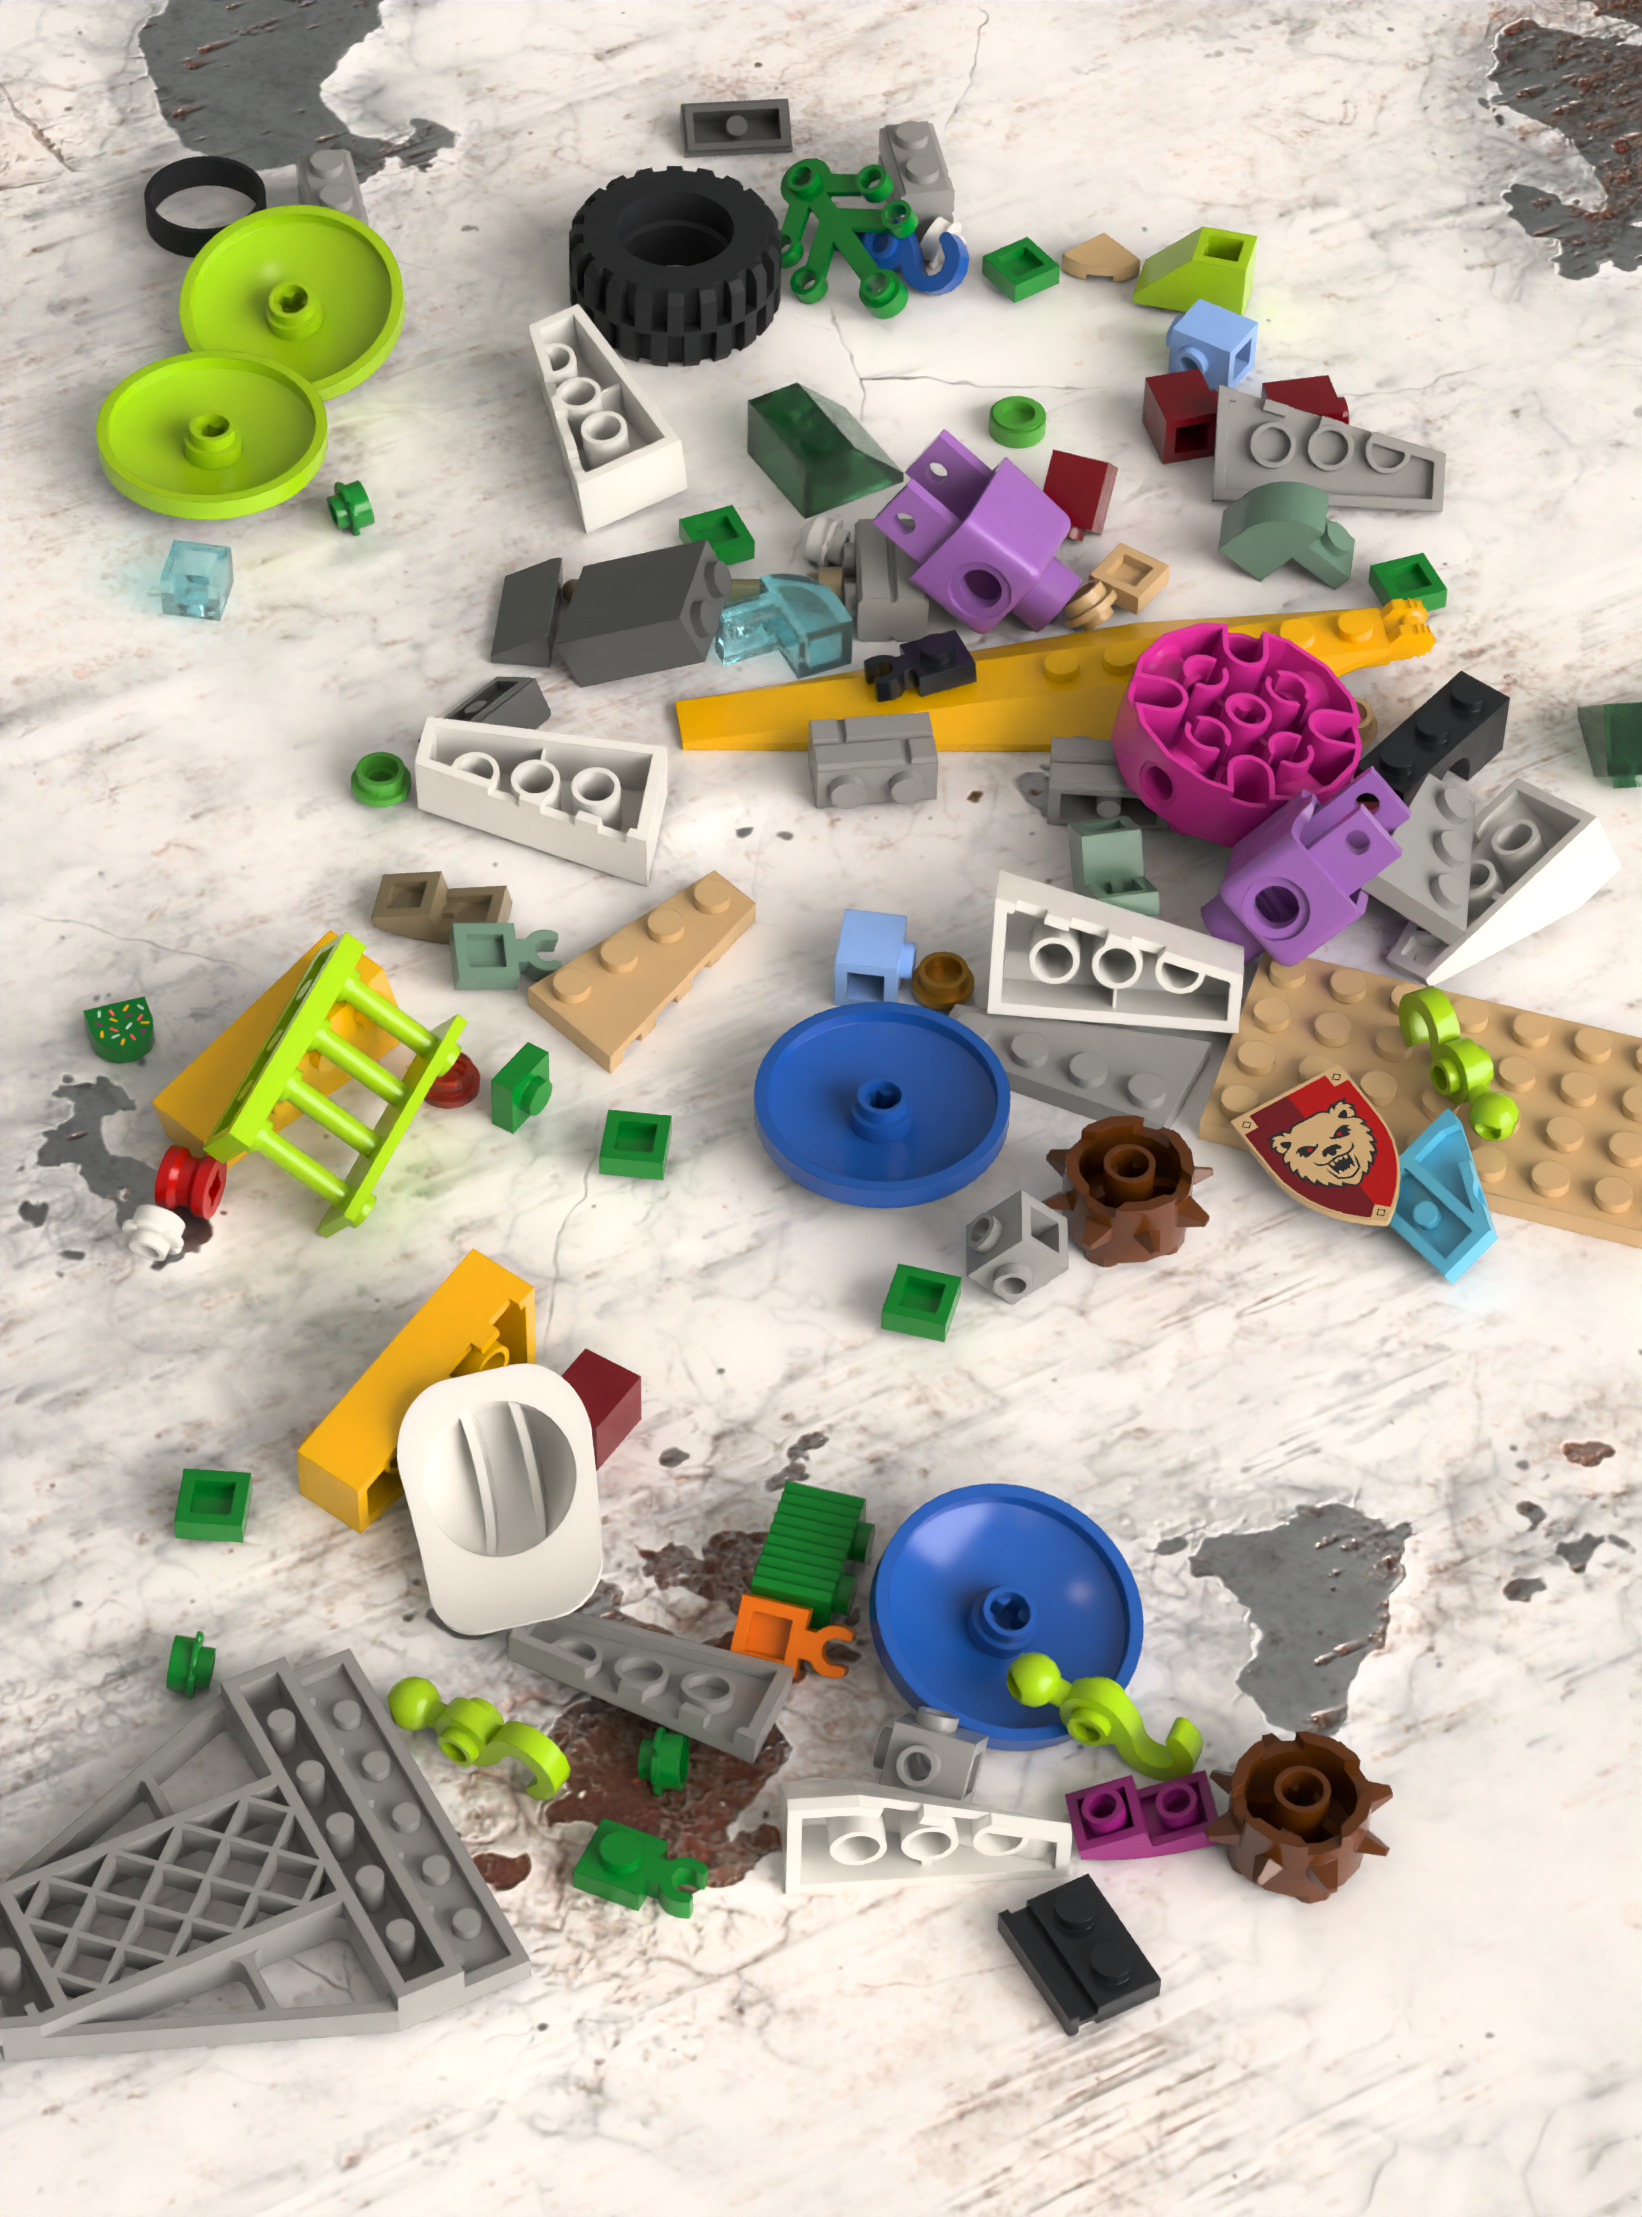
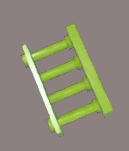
[202,932,468,1238]

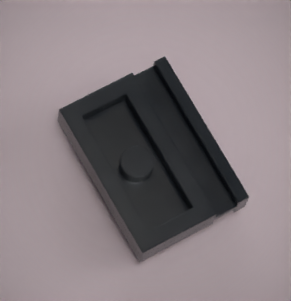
[997,1873,1161,2037]

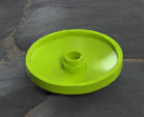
[179,205,406,402]
[96,350,328,520]

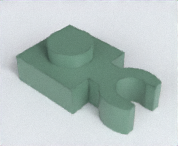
[448,923,562,990]

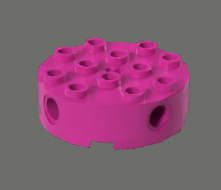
[1111,623,1362,848]

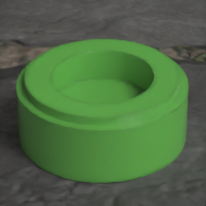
[989,396,1046,449]

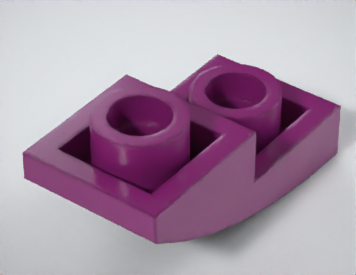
[1065,1770,1219,1860]

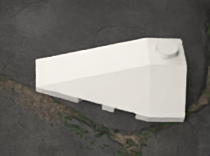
[1386,778,1622,987]

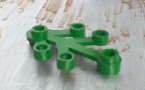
[780,158,918,319]

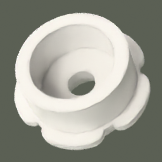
[920,216,966,270]
[804,515,851,567]
[122,1204,185,1261]

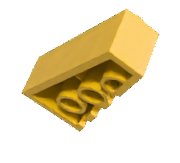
[151,930,402,1169]
[297,1248,536,1534]

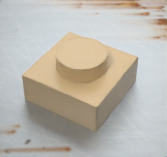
[1088,543,1170,615]

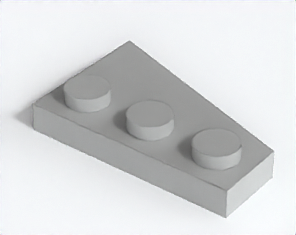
[1360,773,1475,945]

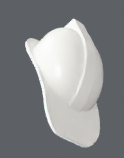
[397,1363,603,1635]

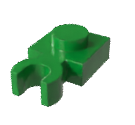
[573,1818,708,1919]

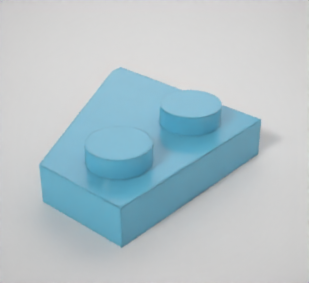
[1389,1108,1498,1284]

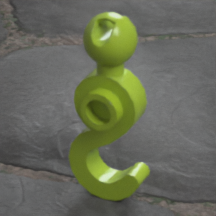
[1398,986,1519,1141]
[1006,1652,1204,1781]
[387,1676,570,1801]

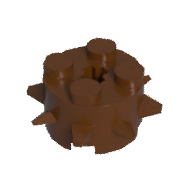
[1041,1115,1213,1268]
[1205,1731,1393,1904]

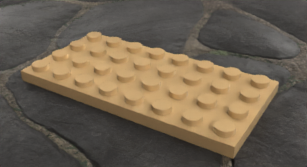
[1198,950,1642,1249]

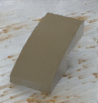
[371,871,513,945]

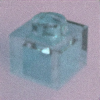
[160,540,234,621]

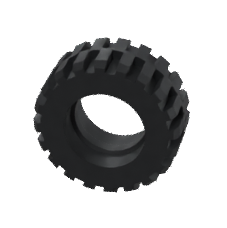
[569,166,782,367]

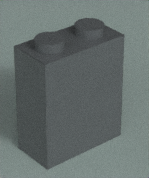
[554,539,732,688]

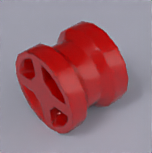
[154,1145,227,1219]

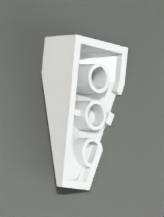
[779,1777,1072,1894]

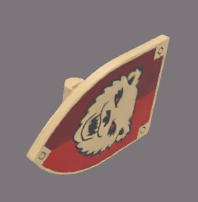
[1230,1064,1401,1226]

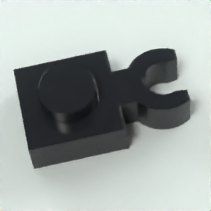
[864,630,977,702]

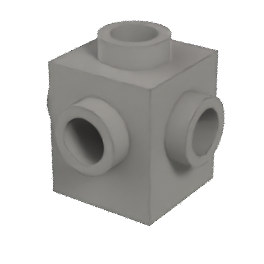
[966,1190,1069,1305]
[873,1707,989,1803]

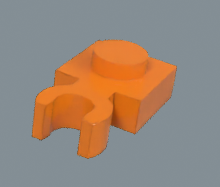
[730,1592,857,1678]

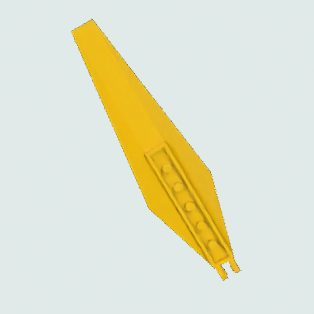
[675,598,1436,752]

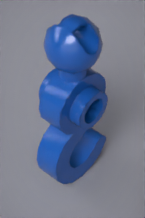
[834,219,969,295]

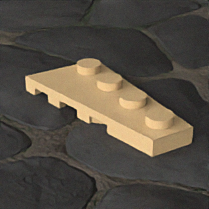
[528,870,756,1074]

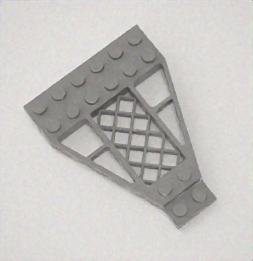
[0,1648,531,2062]

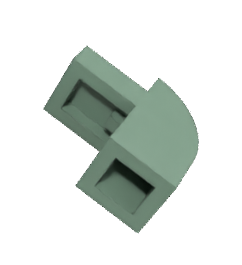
[1218,481,1355,590]
[1068,815,1160,917]

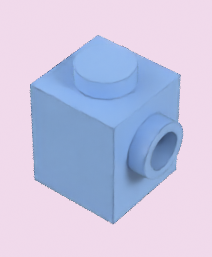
[1166,298,1258,392]
[834,909,917,1006]

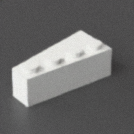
[528,304,689,534]
[415,716,668,887]
[987,869,1244,1033]

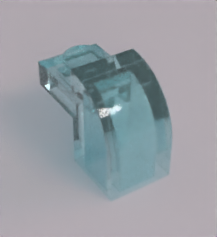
[715,573,853,679]

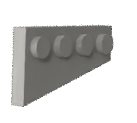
[1212,384,1446,512]
[948,1004,1211,1130]
[507,1611,794,1764]

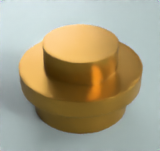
[912,952,974,1010]

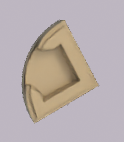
[1062,232,1140,282]

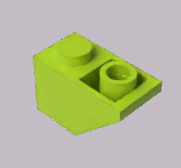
[1133,226,1258,316]

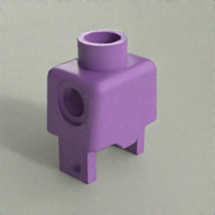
[872,428,1082,634]
[1201,766,1412,967]

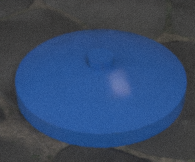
[754,1002,1011,1208]
[869,1483,1144,1751]

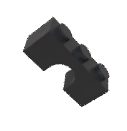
[1353,671,1510,802]

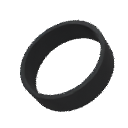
[144,156,267,258]

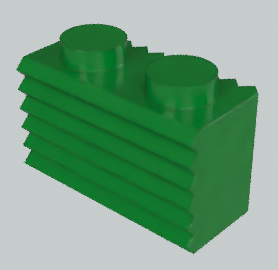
[751,1481,875,1630]

